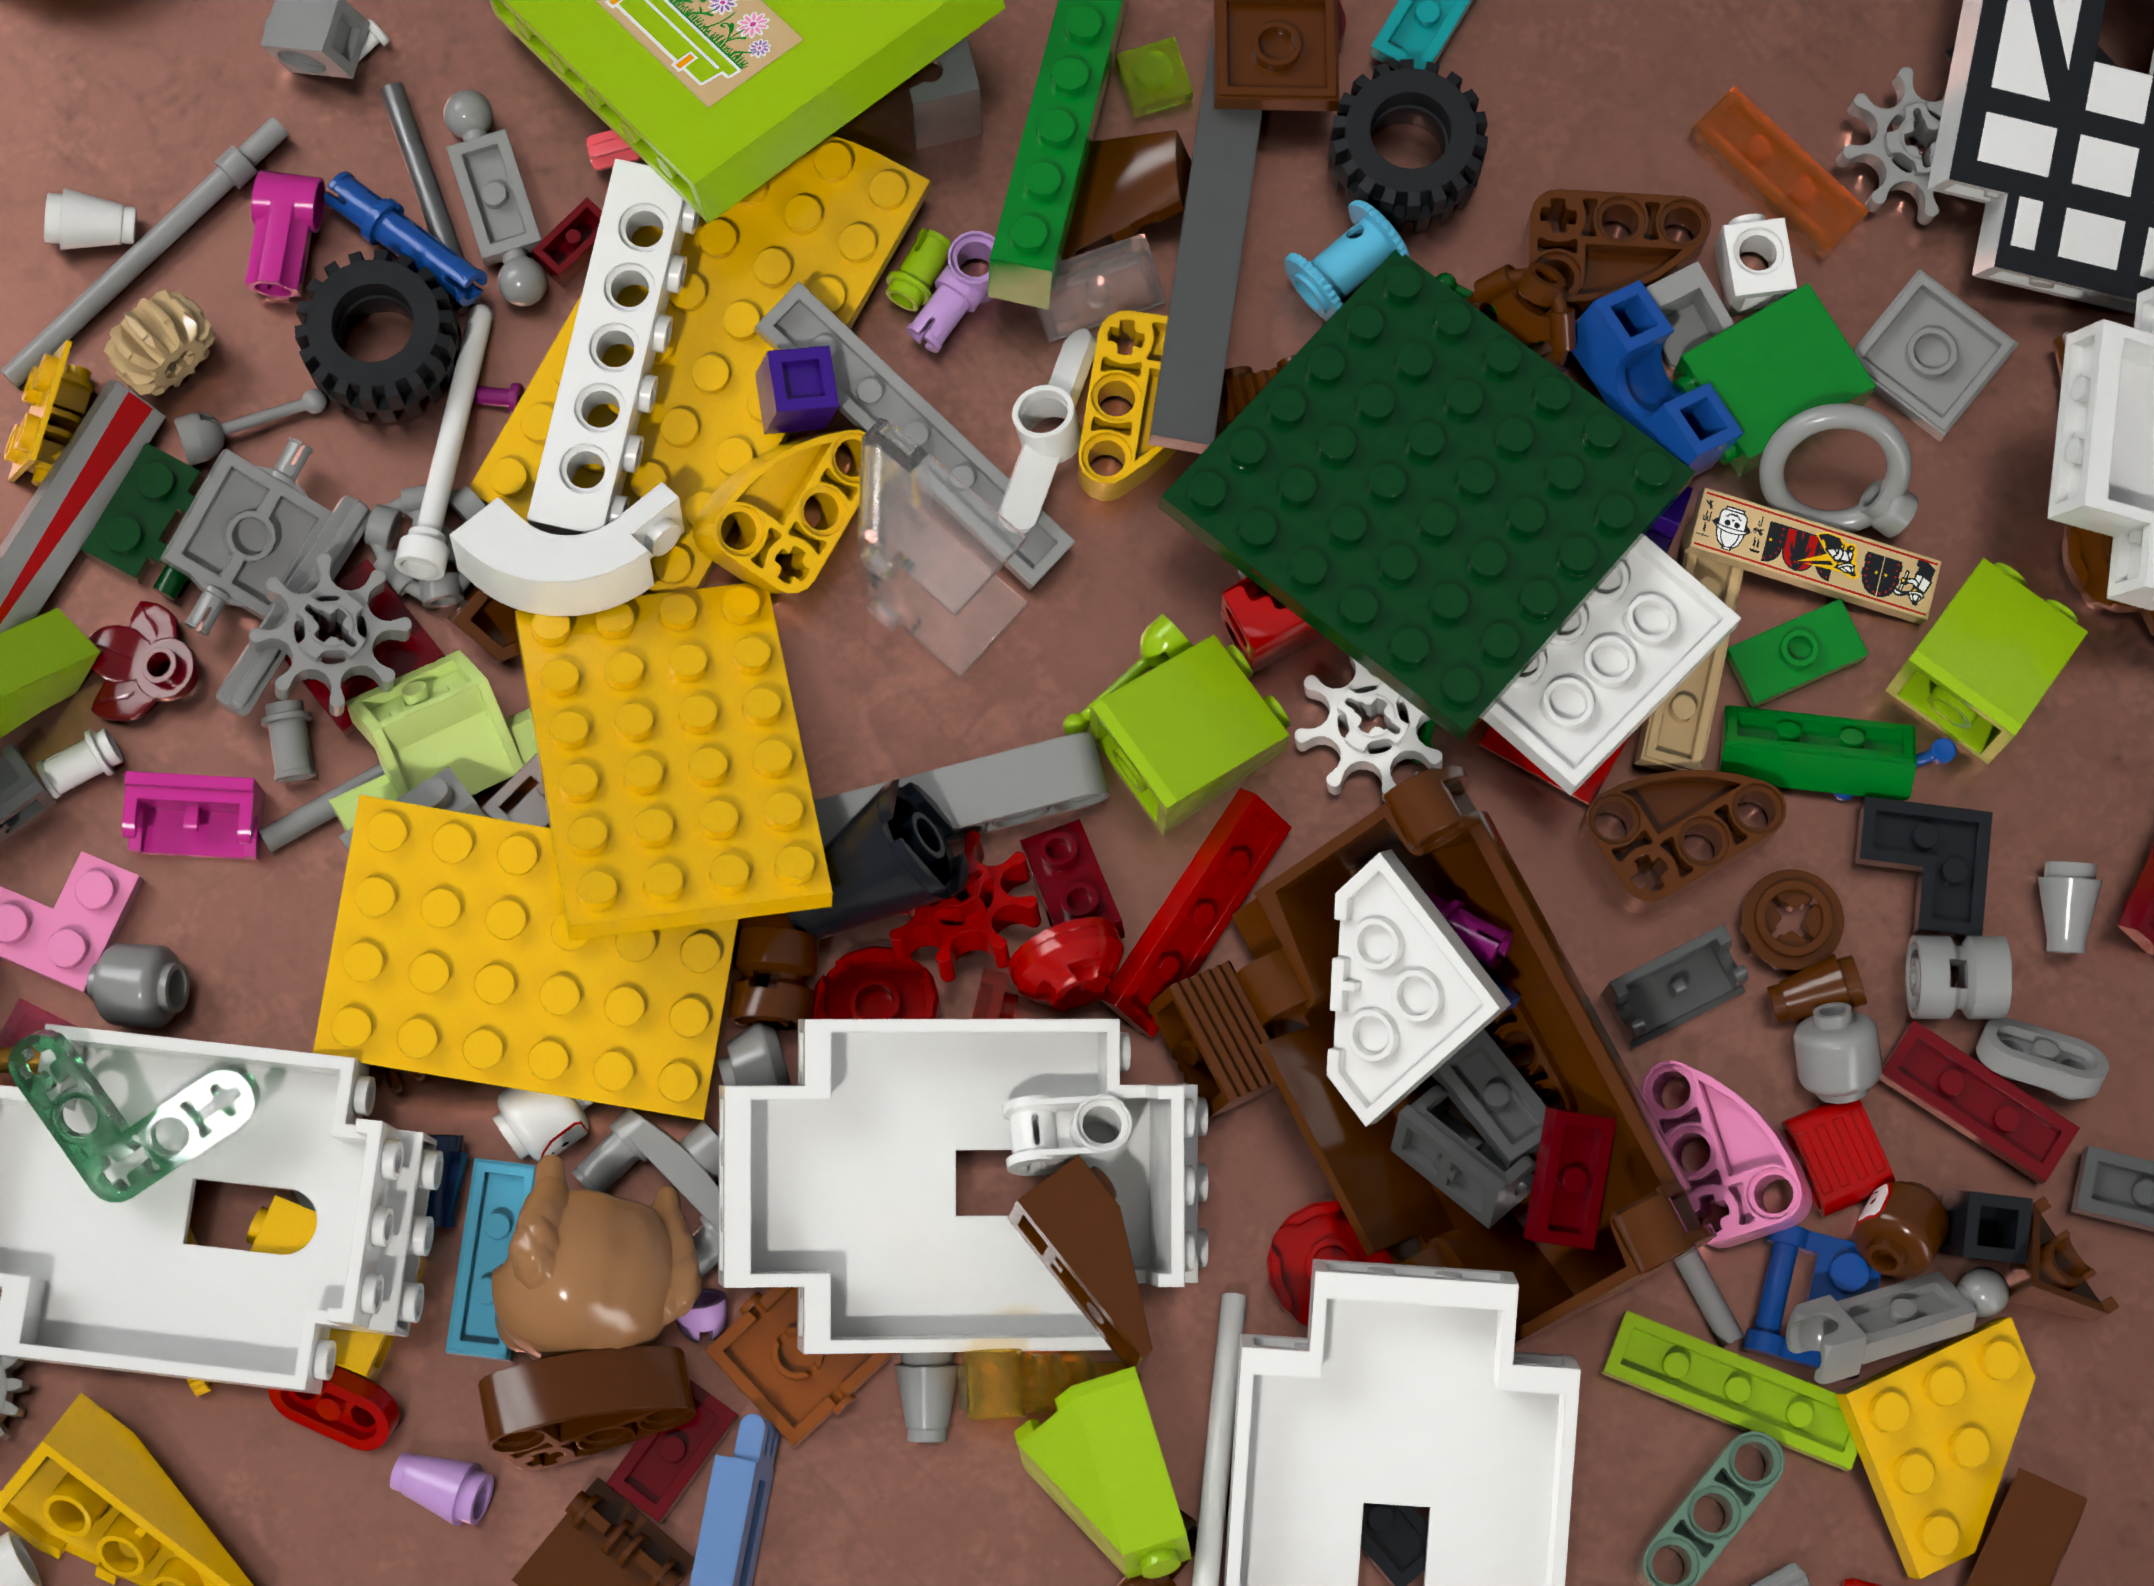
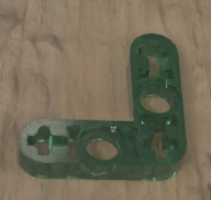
[8,1029,260,1202]

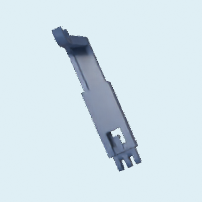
[689,1414,779,1586]

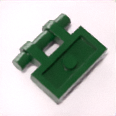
[81,443,204,601]

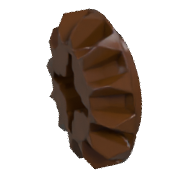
[1740,869,1844,971]

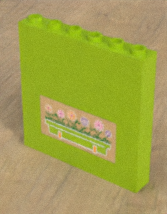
[489,0,1006,224]

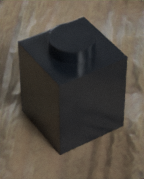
[1937,1188,2033,1264]

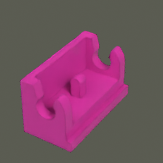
[122,771,265,860]

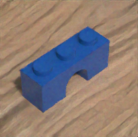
[1571,280,1744,477]

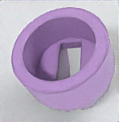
[676,1289,728,1342]

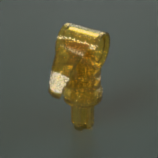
[957,1348,1141,1420]

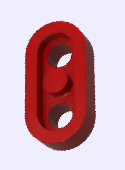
[268,1366,399,1451]

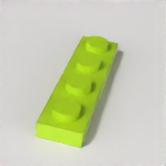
[1601,1310,1858,1472]

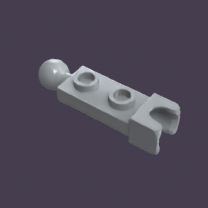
[1786,1267,2009,1384]

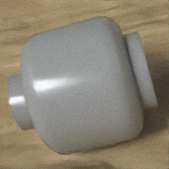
[87,943,190,1028]
[1793,1002,1883,1104]

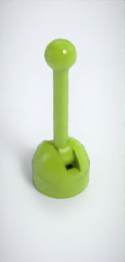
[1063,614,1193,735]

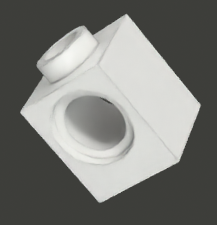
[1714,213,1797,316]

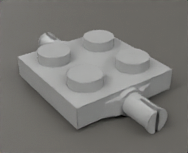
[159,437,332,637]

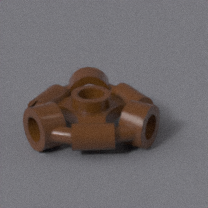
[1464,262,1576,373]

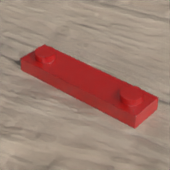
[1100,788,1292,1038]

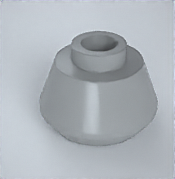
[717,1022,791,1085]

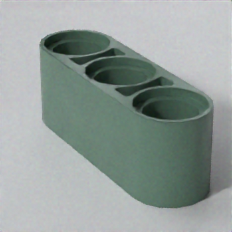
[1634,1431,1785,1586]

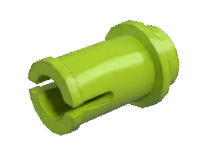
[885,228,952,312]

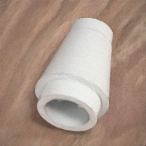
[44,188,137,250]

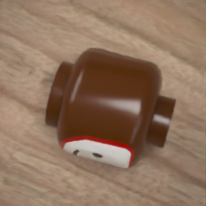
[1853,1181,1949,1278]

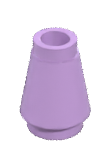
[390,1452,494,1526]

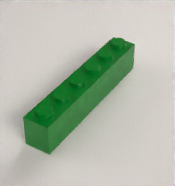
[987,0,1129,310]

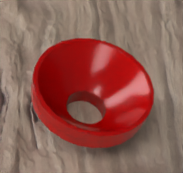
[1008,917,1124,1011]

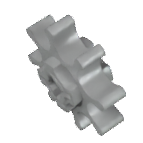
[1836,67,1946,225]
[249,553,412,716]

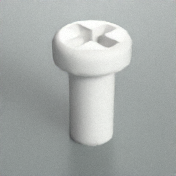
[359,19,390,61]

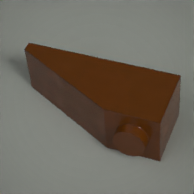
[1008,1155,1153,1370]

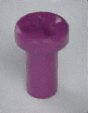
[473,383,525,414]

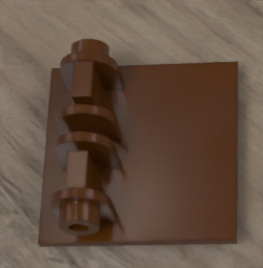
[512,1477,695,1586]

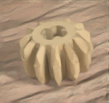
[104,289,216,396]

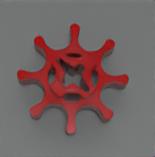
[889,831,1041,982]

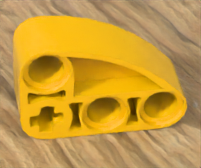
[1078,311,1176,501]
[693,430,881,594]

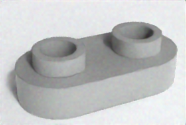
[1976,1018,2110,1100]

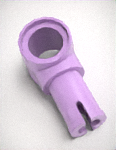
[906,231,995,353]

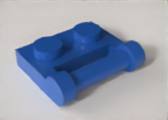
[1743,1225,1881,1379]

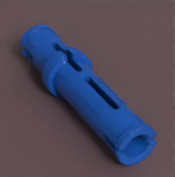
[323,171,487,306]

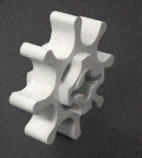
[1295,656,1443,803]

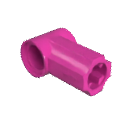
[245,170,325,300]

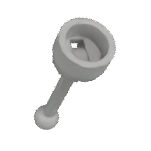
[173,389,327,466]

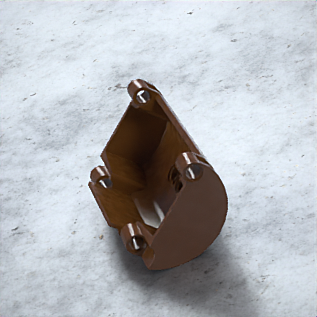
[1231,765,1717,1348]

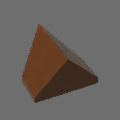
[2007,1196,2119,1321]

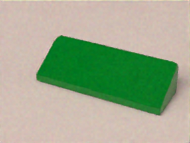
[1719,705,1917,801]

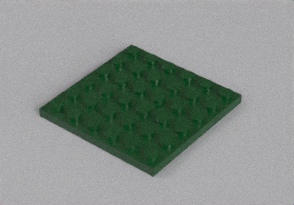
[1159,249,1695,742]

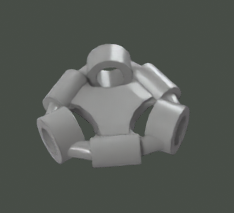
[364,484,486,609]

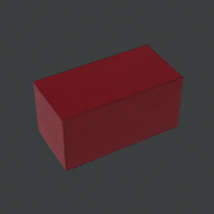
[532,197,602,288]

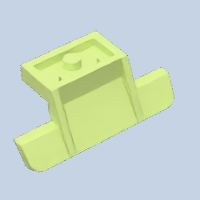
[328,650,537,831]

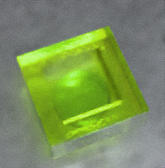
[1115,37,1193,118]

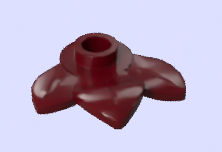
[88,601,199,721]

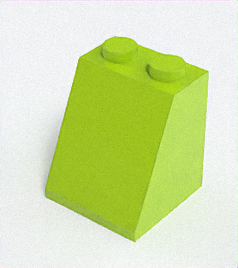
[1885,557,2088,765]
[1089,634,1291,836]

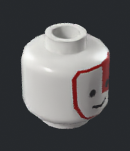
[492,1088,593,1161]

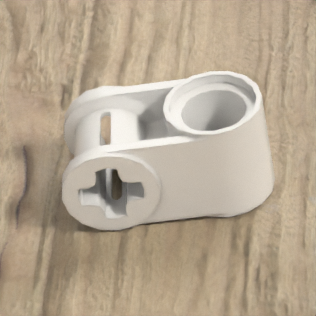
[1002,1094,1132,1176]

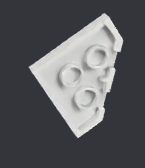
[1327,849,1511,1127]

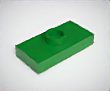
[1726,598,1869,708]

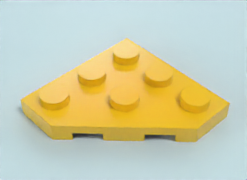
[1835,1317,2036,1579]

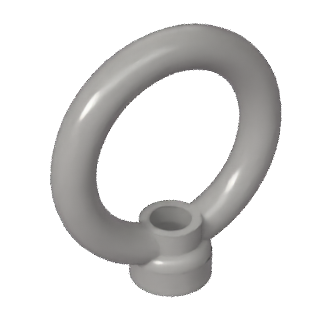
[1759,403,1918,538]

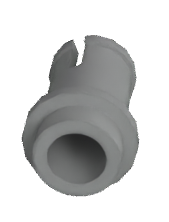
[261,699,316,783]

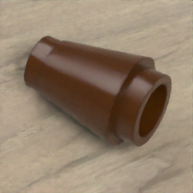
[1767,954,1867,1024]

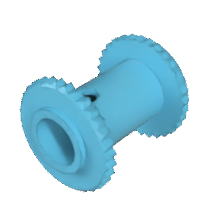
[1284,200,1410,321]

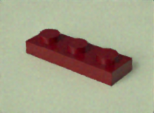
[1879,1020,2080,1185]

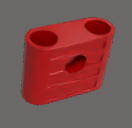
[1781,1099,1895,1217]

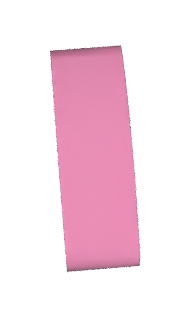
[1641,1060,1813,1249]

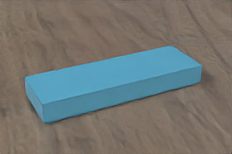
[445,1158,536,1362]

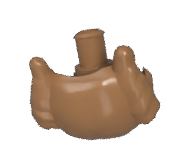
[491,1154,702,1361]

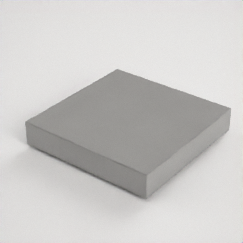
[1853,269,2019,442]

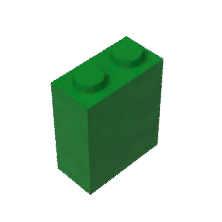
[1673,283,1876,477]

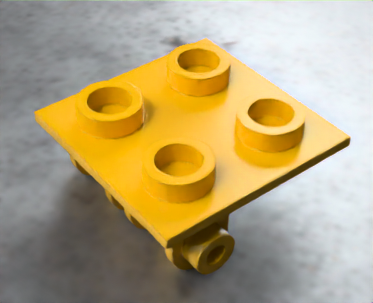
[4,340,94,487]

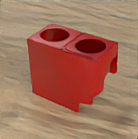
[1221,577,1323,674]

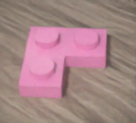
[0,851,144,996]

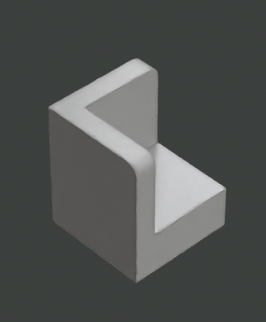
[1645,261,1734,369]

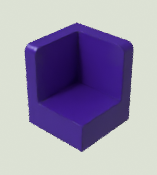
[756,346,839,434]

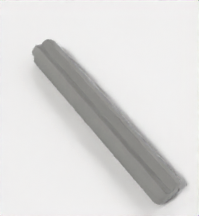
[216,495,371,717]

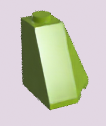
[1014,1366,1192,1579]

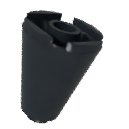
[786,779,969,939]

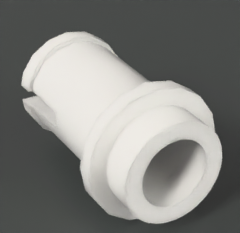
[36,728,124,799]

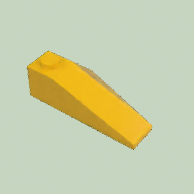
[0,1392,254,1586]

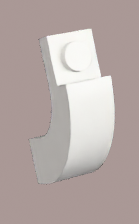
[450,482,685,617]

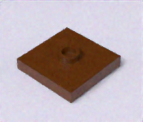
[1212,0,1340,111]

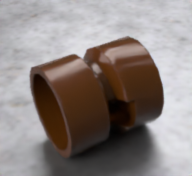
[728,926,820,1031]

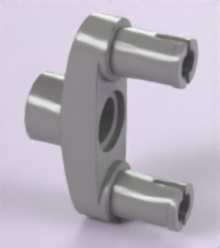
[571,1108,719,1278]

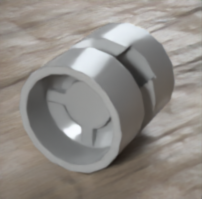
[1905,935,2012,1019]

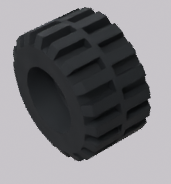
[1328,59,1488,232]
[294,250,461,423]

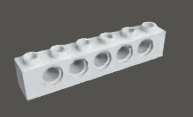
[527,159,700,535]

